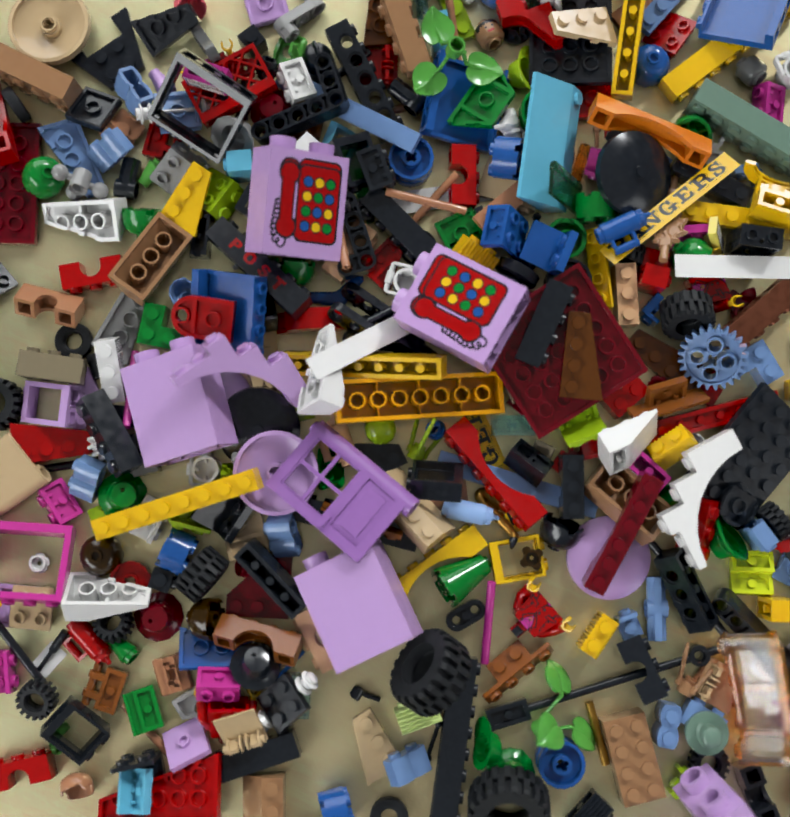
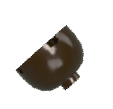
[79,535,124,576]
[186,597,225,641]

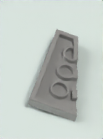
[91,292,145,365]

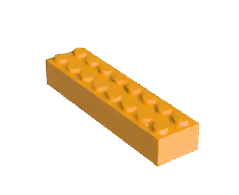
[334,371,505,424]

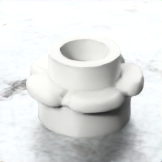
[29,553,50,573]

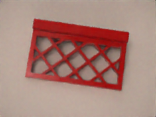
[181,43,278,129]

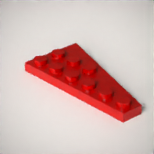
[98,753,222,817]

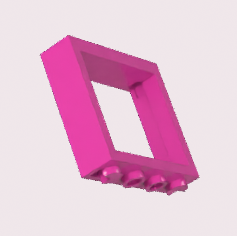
[0,521,77,608]

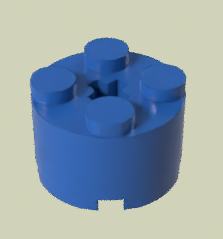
[488,136,524,180]
[155,527,199,575]
[317,786,354,817]

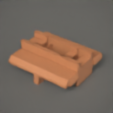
[99,108,146,144]
[152,652,194,696]

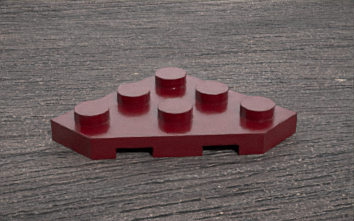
[226,554,293,619]

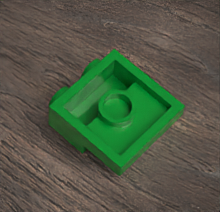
[434,207,482,250]

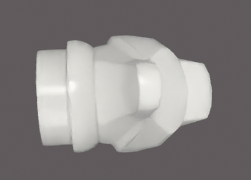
[493,107,521,137]

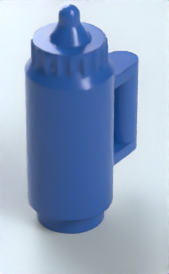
[594,209,651,256]

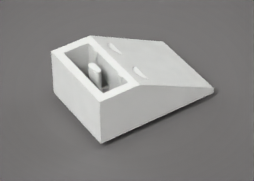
[597,409,658,476]

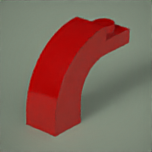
[277,307,345,335]

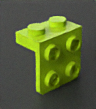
[203,167,244,221]
[559,404,607,447]

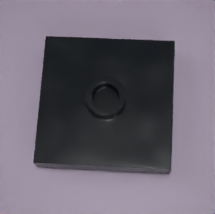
[65,86,123,133]

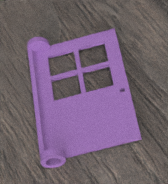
[266,420,420,563]

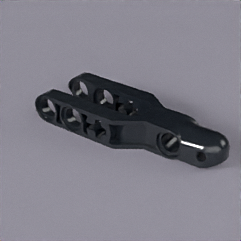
[327,282,438,354]

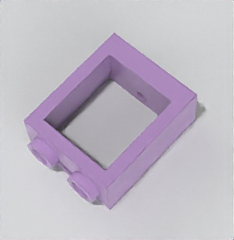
[20,380,81,428]

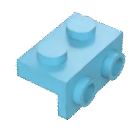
[116,768,153,815]

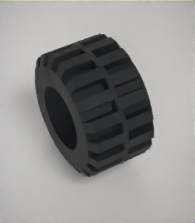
[659,289,716,341]
[0,378,24,431]
[174,546,230,603]

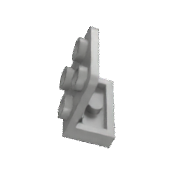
[150,140,210,195]

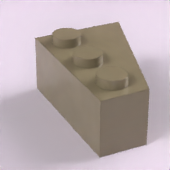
[15,347,88,386]

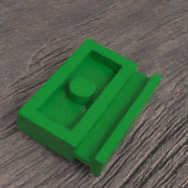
[122,684,165,736]

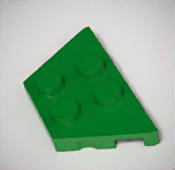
[447,57,515,129]

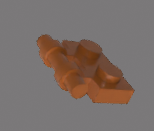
[81,662,129,715]

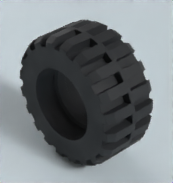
[390,628,471,717]
[467,765,551,817]

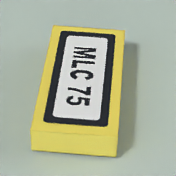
[708,216,725,255]

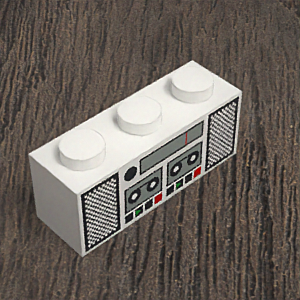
[93,336,126,403]

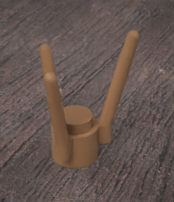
[675,642,713,698]

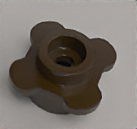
[520,546,543,570]

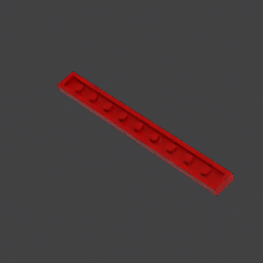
[579,390,778,461]

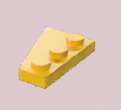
[160,161,213,237]

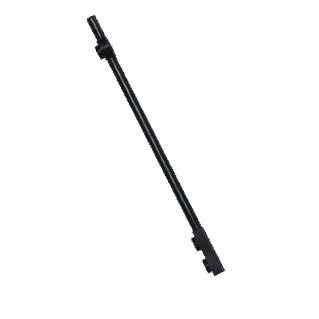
[485,642,731,731]

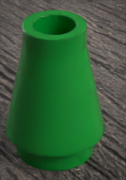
[107,639,139,665]

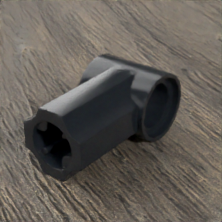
[387,77,426,117]
[113,157,142,200]

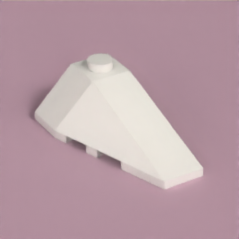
[41,197,128,242]
[297,323,345,415]
[61,572,152,621]

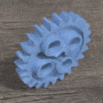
[677,323,749,391]

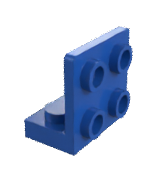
[480,204,529,260]
[519,220,579,275]

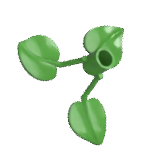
[412,6,503,96]
[531,659,596,752]

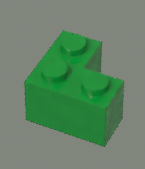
[136,302,185,351]

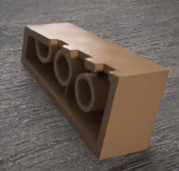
[377,0,431,80]

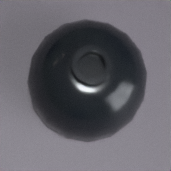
[540,512,584,551]

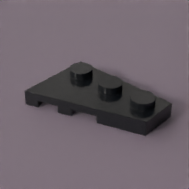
[130,3,202,57]

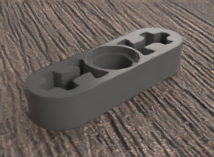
[191,25,221,63]

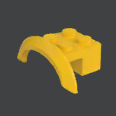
[743,160,790,229]

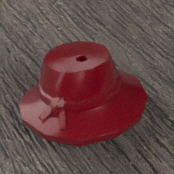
[250,90,291,134]
[134,592,184,642]

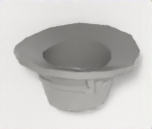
[211,115,254,153]

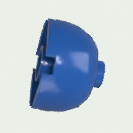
[635,44,670,87]

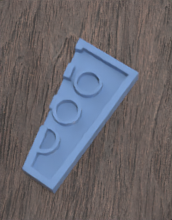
[37,119,105,199]

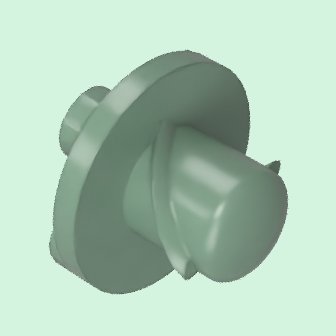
[684,711,729,756]

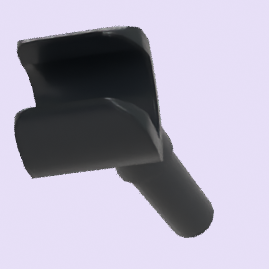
[350,685,381,702]

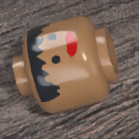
[474,19,504,51]

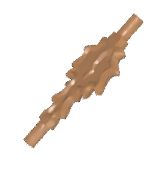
[652,176,688,263]

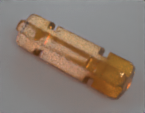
[570,143,591,184]

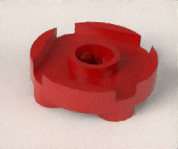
[109,561,152,587]

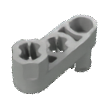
[273,0,326,43]

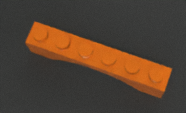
[587,92,712,170]

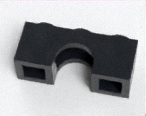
[558,455,584,519]
[616,634,671,706]
[731,756,780,817]

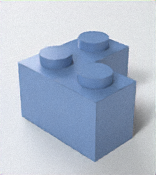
[723,339,785,386]

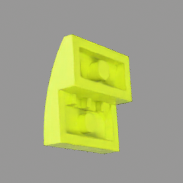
[729,551,775,596]

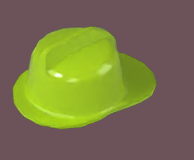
[508,45,531,90]

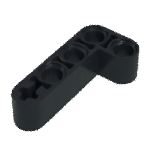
[337,191,377,280]

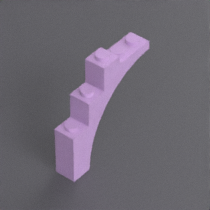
[169,332,306,408]

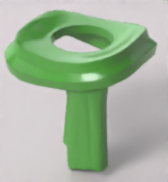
[273,36,308,66]

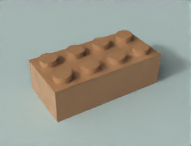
[0,42,83,113]
[584,462,671,546]
[598,707,667,808]

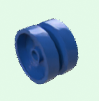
[389,138,434,188]
[535,735,586,789]

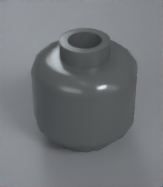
[736,55,767,86]

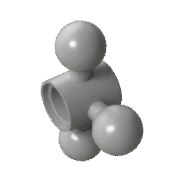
[51,164,109,200]

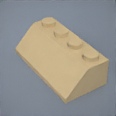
[386,467,456,555]

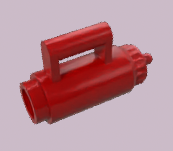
[62,621,112,665]

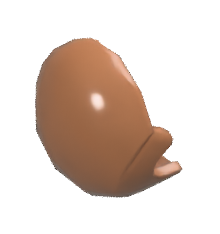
[59,772,94,800]

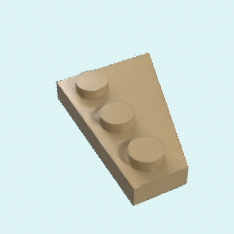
[548,7,618,48]
[352,707,397,786]

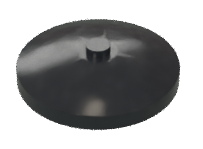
[595,131,671,214]
[221,386,300,459]

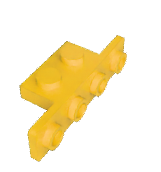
[586,227,614,309]

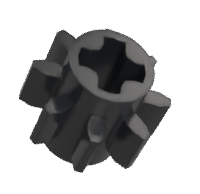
[255,56,278,80]

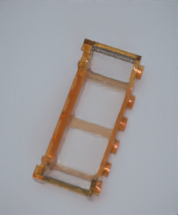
[717,631,790,767]

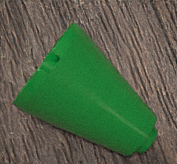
[431,554,492,607]

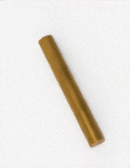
[585,701,610,766]

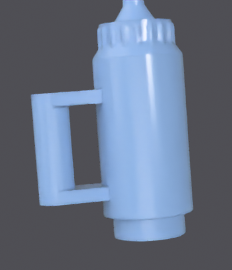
[441,499,500,525]

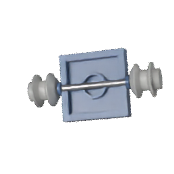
[135,90,219,134]

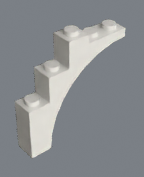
[656,429,743,570]

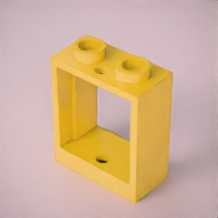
[487,533,549,585]

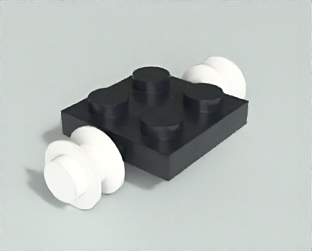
[256,671,318,734]

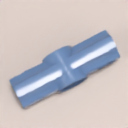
[643,576,669,642]

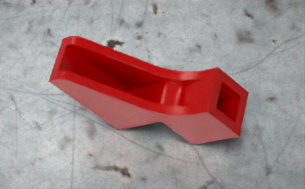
[496,0,565,49]

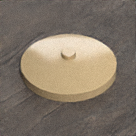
[8,0,91,66]

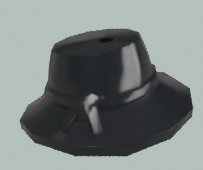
[229,641,280,691]

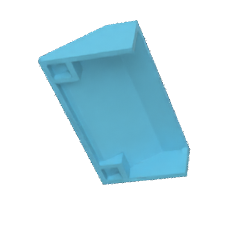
[516,72,583,213]

